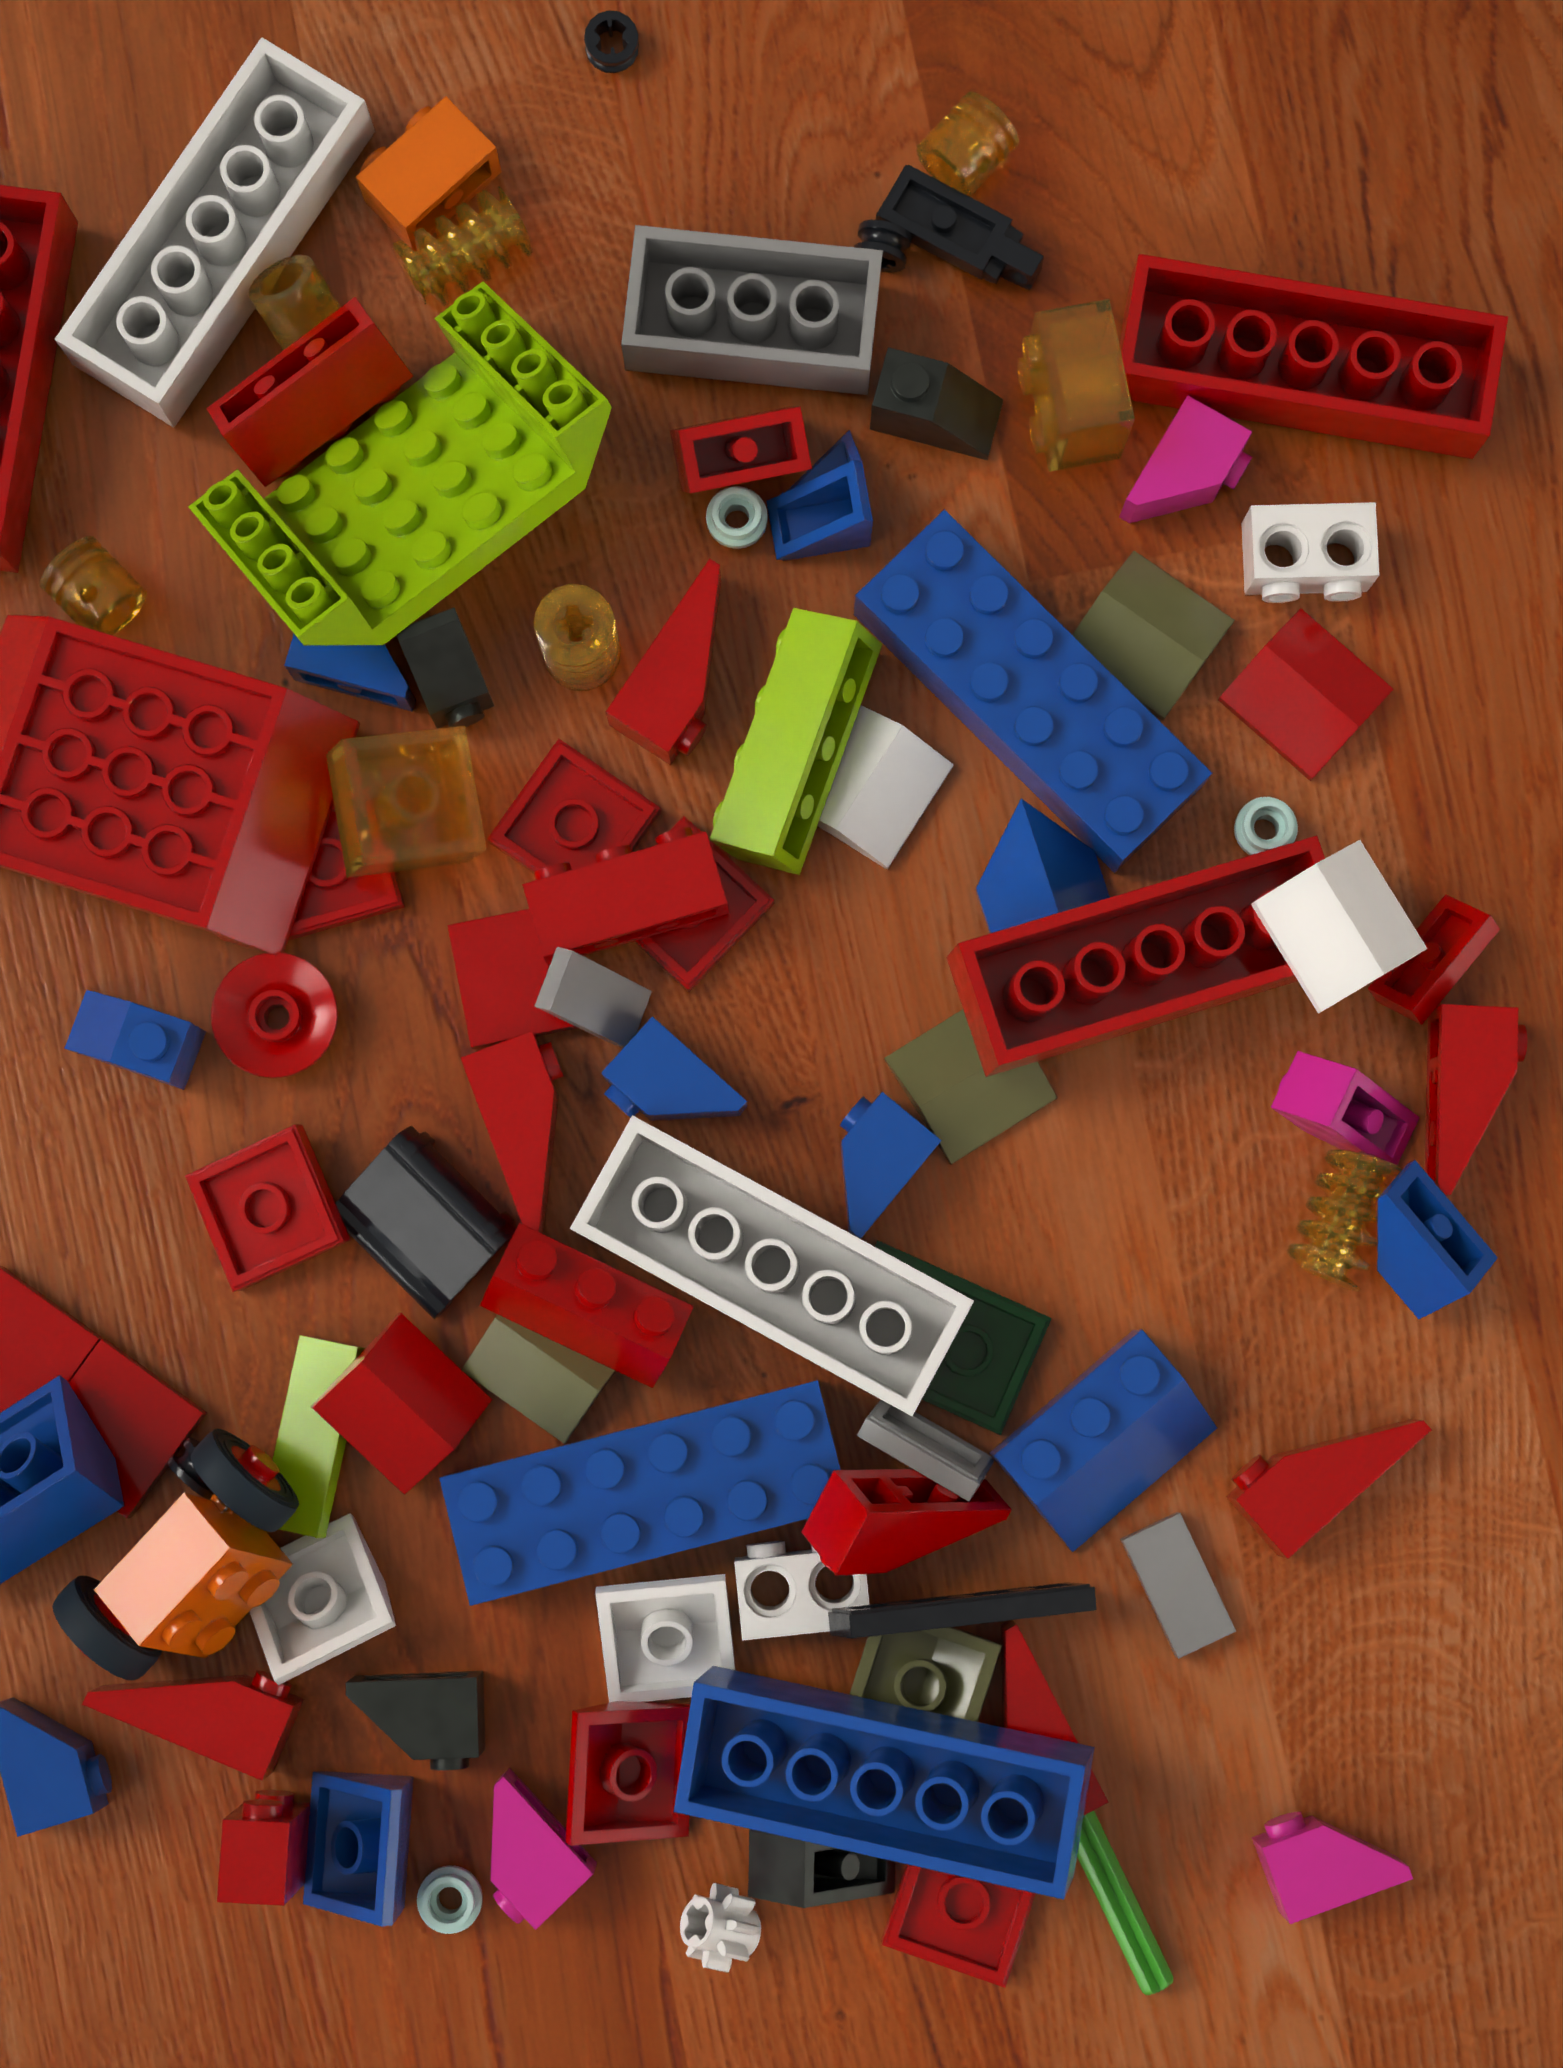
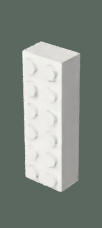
[55,37,375,428]
[570,1115,974,1417]

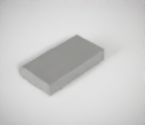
[534,947,652,1048]
[857,1400,994,1502]
[1120,1512,1236,1659]

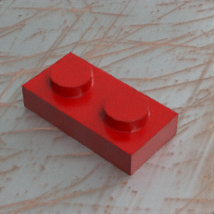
[1368,894,1500,1025]

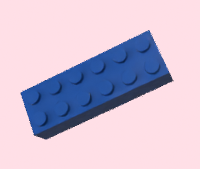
[853,509,1212,873]
[439,1380,841,1606]
[674,1666,1095,1900]

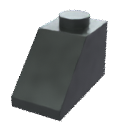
[870,347,1004,460]
[396,608,494,730]
[346,1671,485,1770]
[748,1829,895,1908]

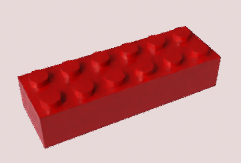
[0,185,78,573]
[1110,254,1509,459]
[946,835,1325,1077]

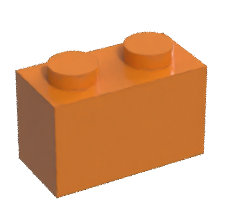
[356,96,502,252]

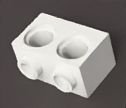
[1241,502,1379,603]
[734,1541,870,1641]

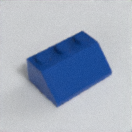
[989,1329,1217,1552]
[0,1375,124,1584]

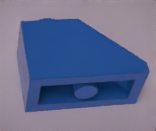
[284,634,416,712]
[65,990,206,1090]
[601,1016,748,1121]
[840,1092,942,1239]
[1377,1160,1498,1319]
[0,1697,112,1837]

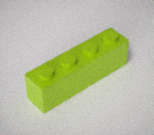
[709,608,882,875]

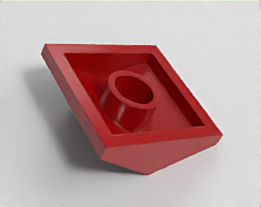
[1218,608,1394,781]
[311,1312,493,1495]
[566,1701,690,1846]

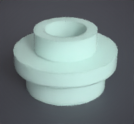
[706,486,768,549]
[1234,797,1298,855]
[417,1865,483,1934]

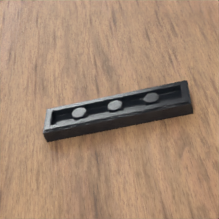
[828,1582,1097,1639]

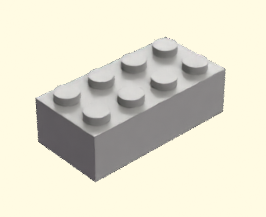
[621,225,883,395]

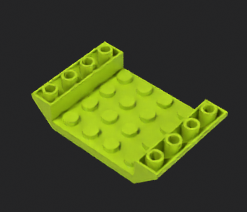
[188,281,612,646]

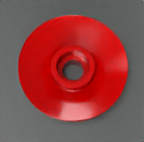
[211,952,338,1078]

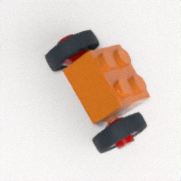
[53,1429,299,1681]

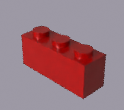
[206,297,414,487]
[522,827,729,966]
[480,1223,694,1388]

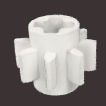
[680,1883,761,1972]

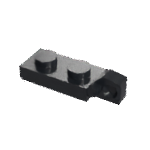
[876,165,1044,290]

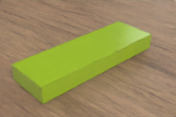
[273,1335,365,1538]

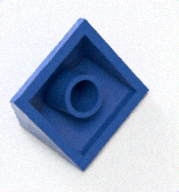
[303,1771,414,1927]

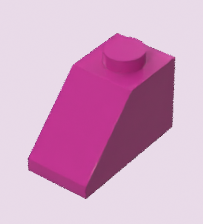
[1119,395,1252,523]
[1271,1051,1420,1173]
[491,1768,597,1930]
[1252,1812,1413,1924]

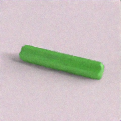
[1077,1811,1174,1995]

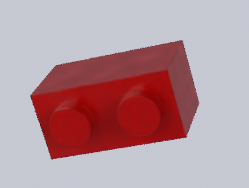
[670,406,812,493]
[217,1790,310,1906]

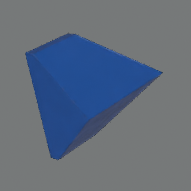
[766,430,873,561]
[975,798,1110,933]

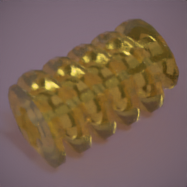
[393,186,533,306]
[534,584,621,691]
[1286,1150,1402,1292]

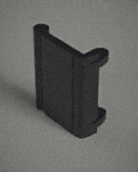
[336,1126,516,1319]

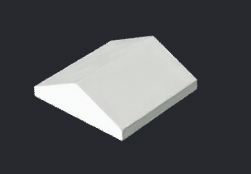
[817,705,954,870]
[1251,840,1428,1014]
[249,1513,396,1685]
[595,1574,736,1703]

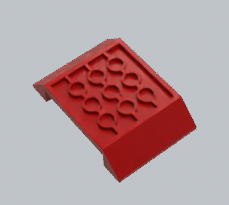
[0,615,360,955]

